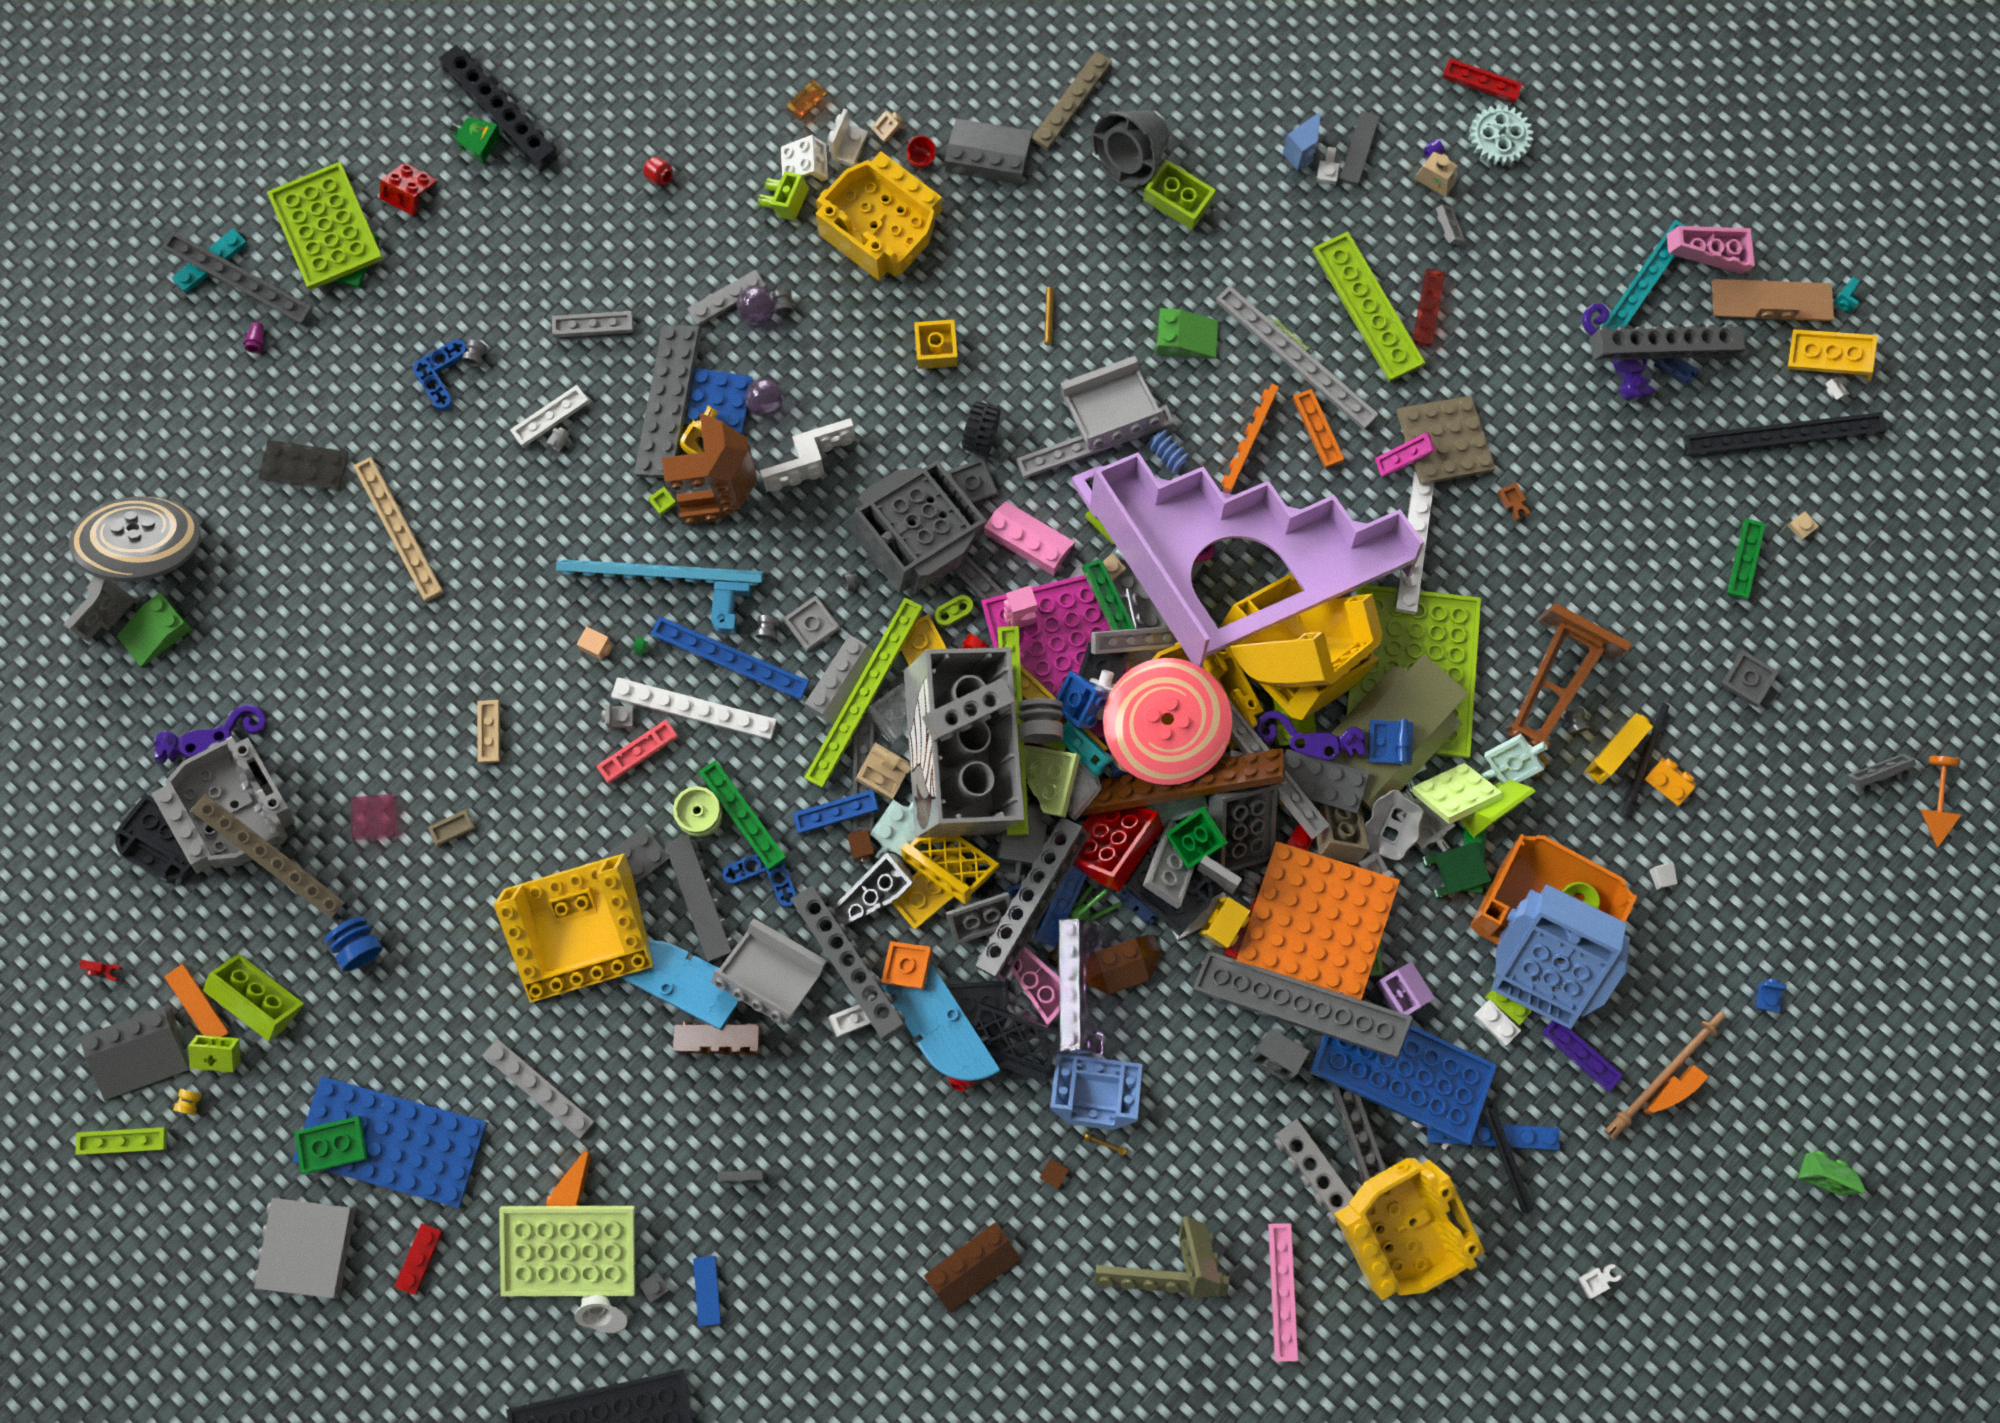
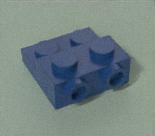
[1056,671,1108,730]

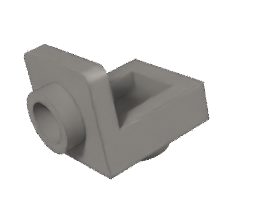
[1358,851,1395,878]

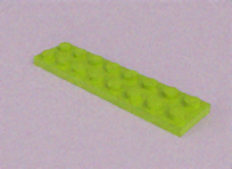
[1312,232,1425,382]

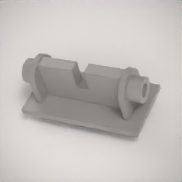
[1119,589,1144,629]

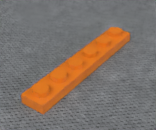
[1221,383,1279,494]

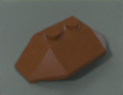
[1074,934,1161,995]

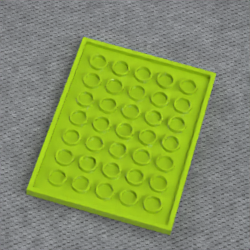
[1346,585,1481,759]

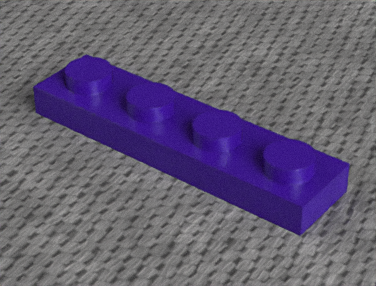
[1541,1020,1623,1092]

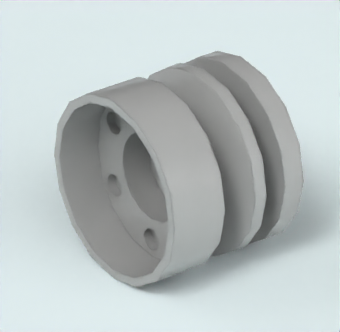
[1018,698,1063,744]

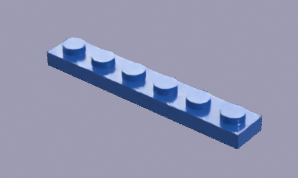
[1427,1123,1559,1150]

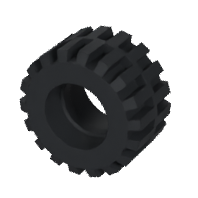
[962,401,1001,456]

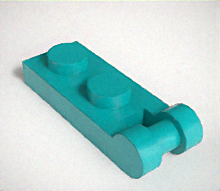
[1061,720,1113,776]

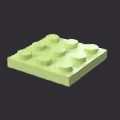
[1412,763,1503,824]

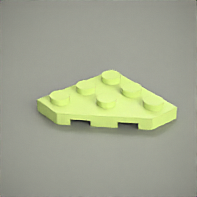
[1025,745,1081,818]

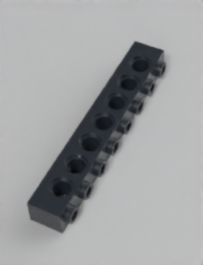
[438,44,558,172]

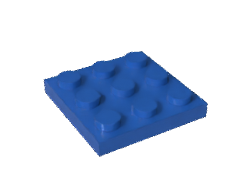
[684,368,753,435]

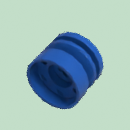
[324,916,383,972]

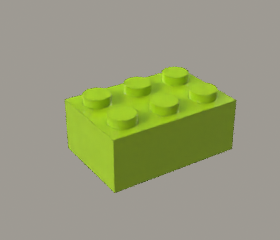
[1143,159,1216,230]

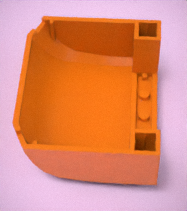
[1470,834,1637,960]

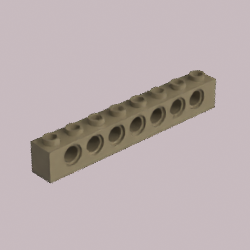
[191,794,345,919]

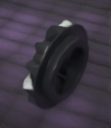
[965,866,997,899]

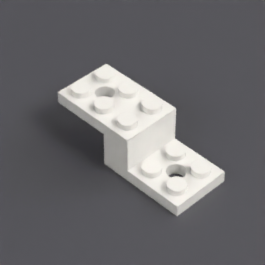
[760,418,856,492]

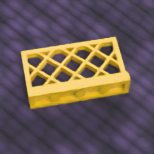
[901,836,999,905]

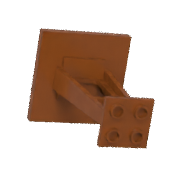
[1505,603,1632,747]

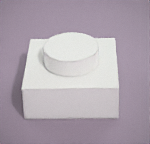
[1825,378,1850,400]

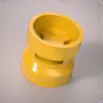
[173,1089,202,1115]

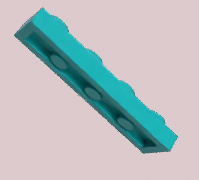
[171,228,248,294]

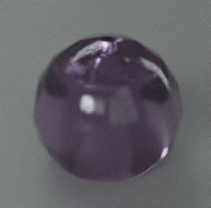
[736,286,775,326]
[745,378,783,418]

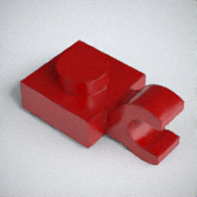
[79,960,122,982]

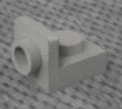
[602,704,634,729]

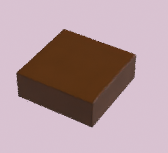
[1039,1159,1069,1189]

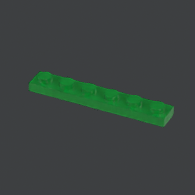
[698,760,787,871]

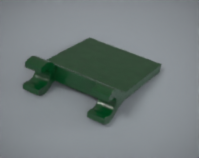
[1422,842,1491,900]

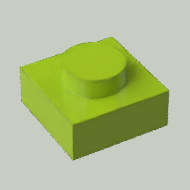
[648,487,677,516]

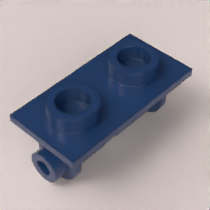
[1654,358,1699,386]
[1119,889,1157,925]

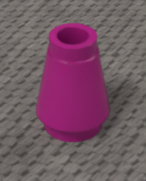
[243,322,264,354]

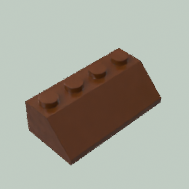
[923,1222,1021,1312]

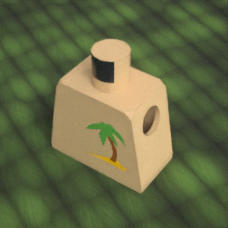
[1414,152,1458,197]

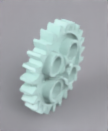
[1468,105,1533,166]

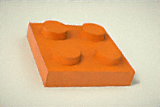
[881,941,933,990]

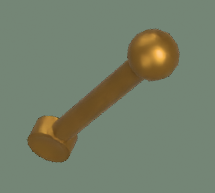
[1084,1132,1127,1156]

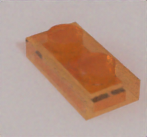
[786,80,827,121]

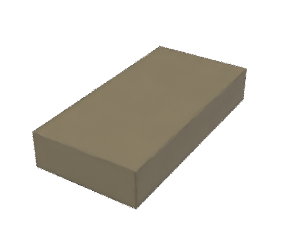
[428,809,476,847]

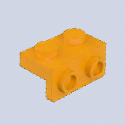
[1645,757,1696,806]

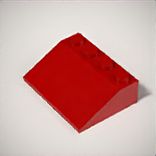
[1072,806,1163,892]

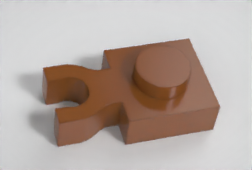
[1497,482,1530,522]

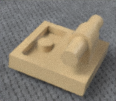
[855,743,911,800]

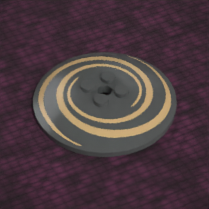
[69,496,201,582]

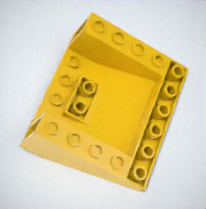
[494,853,653,1003]

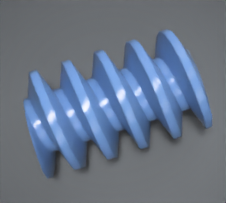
[1147,429,1190,475]

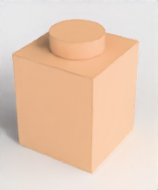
[577,627,612,660]

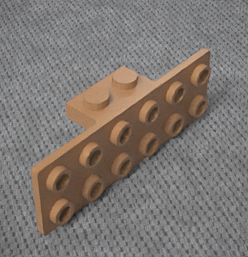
[1712,279,1834,321]

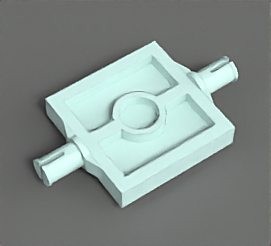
[1481,734,1548,783]
[869,800,916,860]

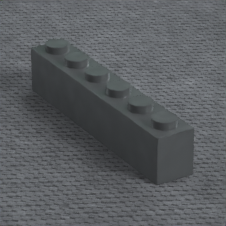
[664,834,735,964]

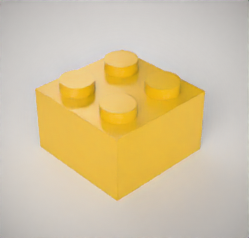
[914,320,958,369]
[1198,897,1250,948]

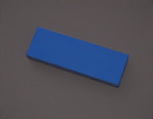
[693,1256,722,1326]

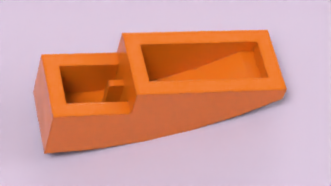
[1643,1065,1709,1114]

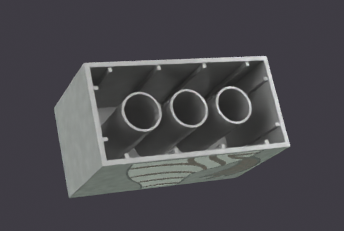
[904,648,1024,838]

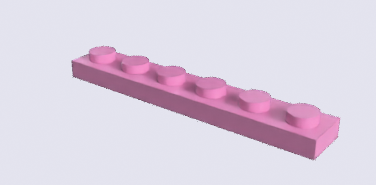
[1268,1223,1298,1361]

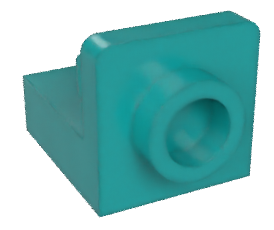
[1833,277,1860,313]

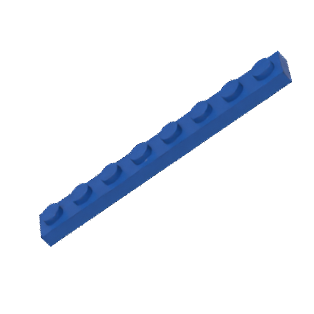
[651,616,809,701]

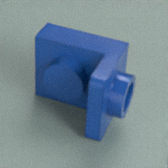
[1756,979,1786,1013]

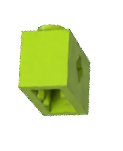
[188,1035,241,1073]

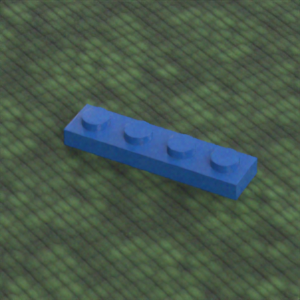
[793,789,879,835]
[1034,865,1087,947]

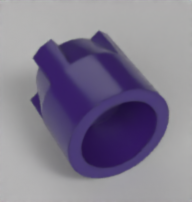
[1423,139,1445,158]

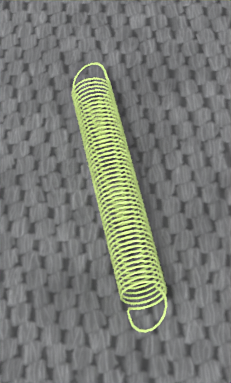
[1267,316,1312,355]

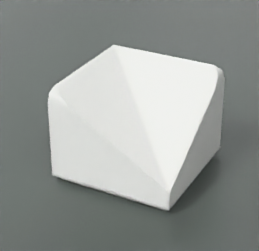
[1649,862,1677,890]

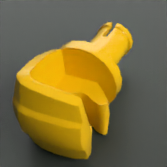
[680,406,719,454]

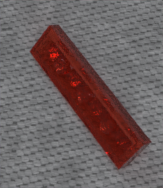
[1412,268,1446,347]

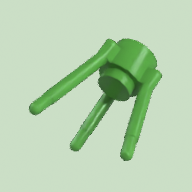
[1070,884,1122,926]

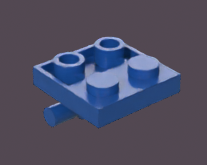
[1368,719,1413,765]

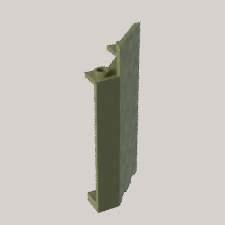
[1324,654,1469,812]

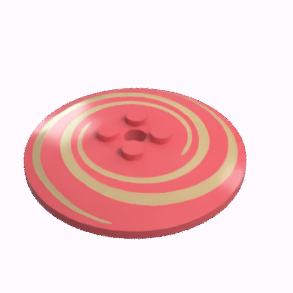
[1103,658,1232,785]

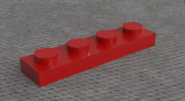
[1442,58,1523,103]

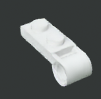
[828,992,896,1037]

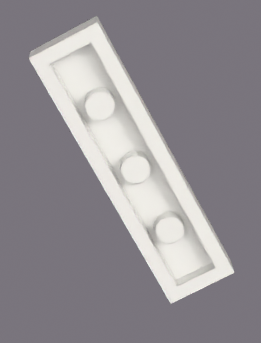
[510,385,589,448]

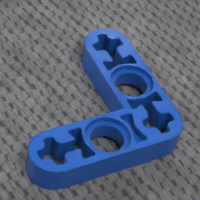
[413,339,467,411]
[722,854,796,908]

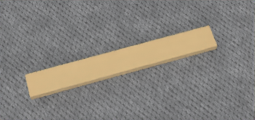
[353,457,444,602]

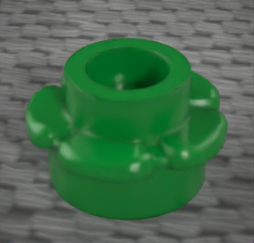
[634,636,648,657]

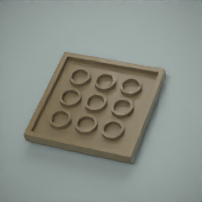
[1396,396,1496,485]

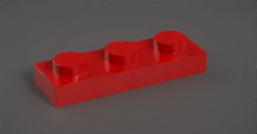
[394,1223,443,1295]

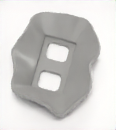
[1365,790,1424,860]

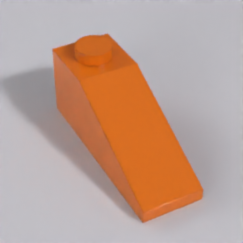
[546,1151,592,1206]

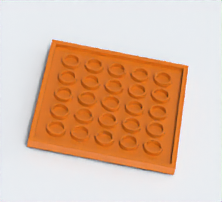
[1236,841,1400,1000]

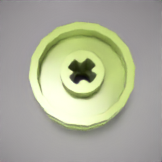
[673,786,723,838]

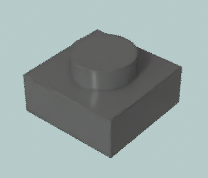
[639,1271,670,1303]

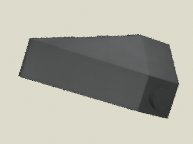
[832,852,914,926]

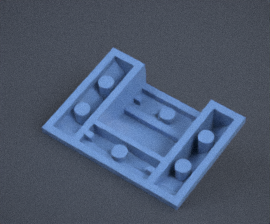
[1050,1052,1143,1130]

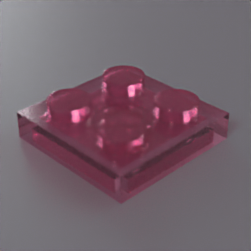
[351,794,396,840]

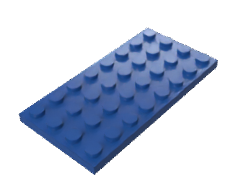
[1309,992,1497,1146]
[292,1076,488,1208]

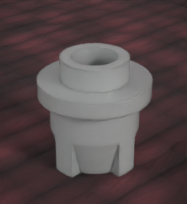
[546,427,570,452]

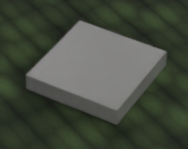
[783,596,840,652]

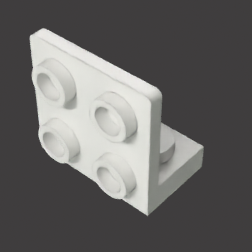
[828,109,868,167]
[781,135,828,181]

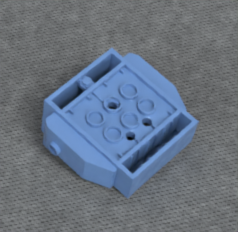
[1491,884,1630,1029]

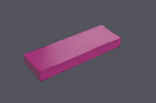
[1375,432,1436,477]

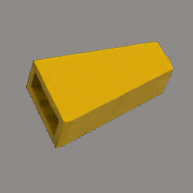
[1584,713,1653,785]

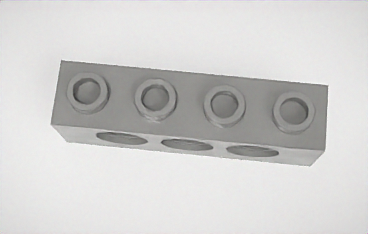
[922,678,1015,742]

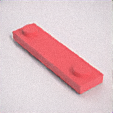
[596,719,679,784]

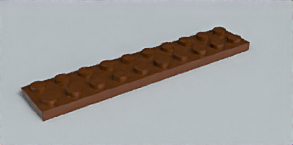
[1074,748,1285,817]

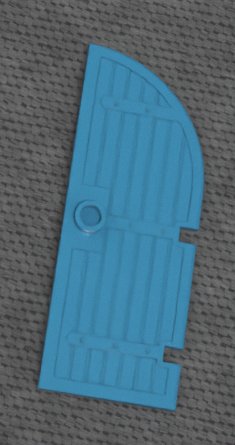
[619,940,740,1030]
[881,961,1001,1081]

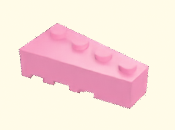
[1667,226,1755,274]
[999,936,1077,1025]

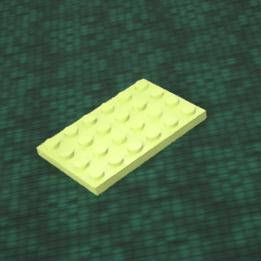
[499,1206,636,1296]

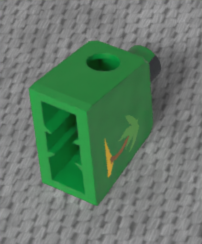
[450,117,501,164]

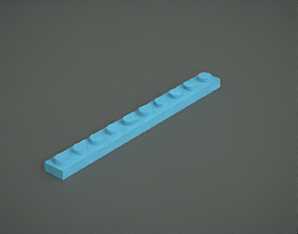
[556,559,764,585]

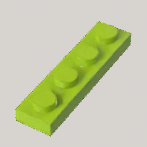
[75,1127,167,1155]

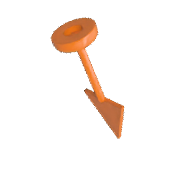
[1920,756,1962,847]

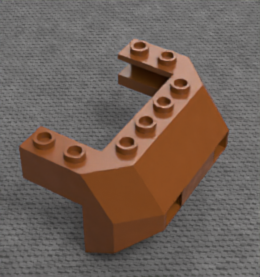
[662,413,757,525]

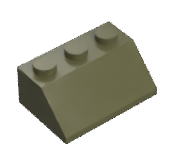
[1178,1216,1223,1299]

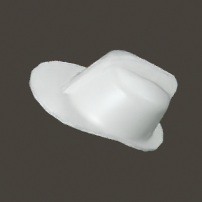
[574,1295,628,1333]

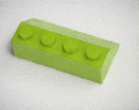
[203,954,304,1042]

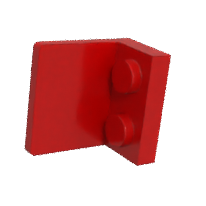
[379,163,436,216]

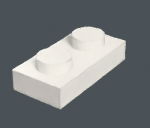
[1473,1000,1521,1046]

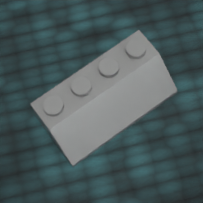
[805,635,874,725]

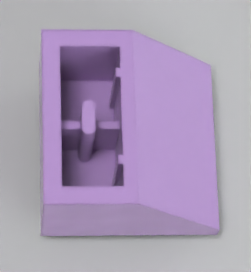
[1376,962,1435,1015]

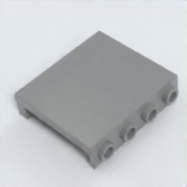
[1060,356,1164,450]
[711,918,827,1026]
[253,1198,356,1298]

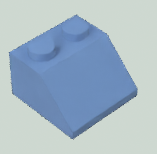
[1283,113,1321,170]

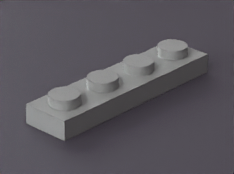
[687,270,766,327]
[552,311,633,338]

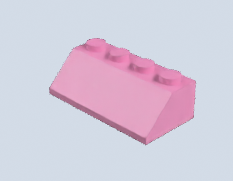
[984,501,1075,576]

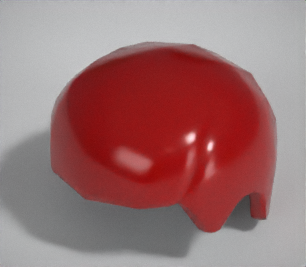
[906,135,936,169]

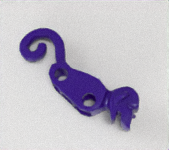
[1582,303,1654,401]
[153,705,267,764]
[1255,711,1367,760]

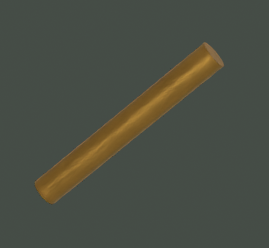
[1044,287,1054,345]

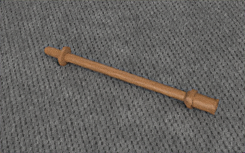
[1604,1012,1726,1140]

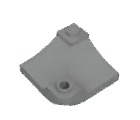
[63,576,136,642]

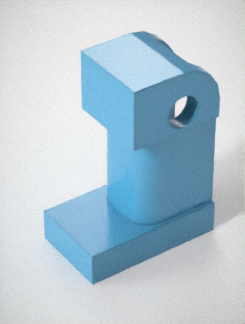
[711,581,752,635]

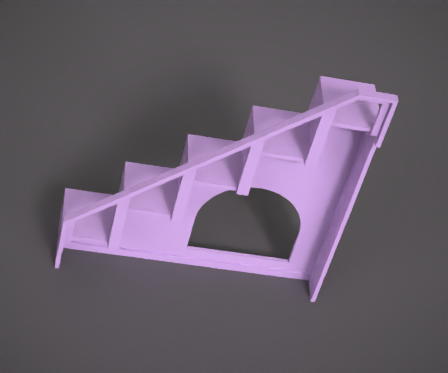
[1071,452,1424,668]

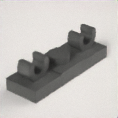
[1847,753,1917,795]

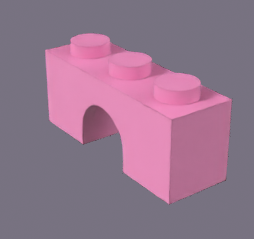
[1003,586,1037,628]

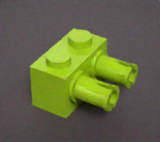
[758,171,809,221]

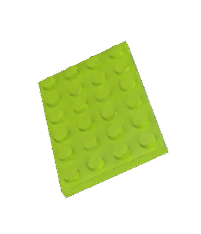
[267,162,384,291]

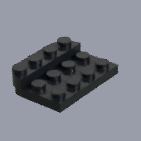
[115,793,210,885]
[1123,844,1213,937]

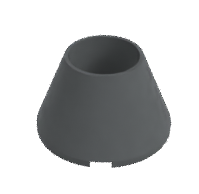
[1092,110,1169,187]

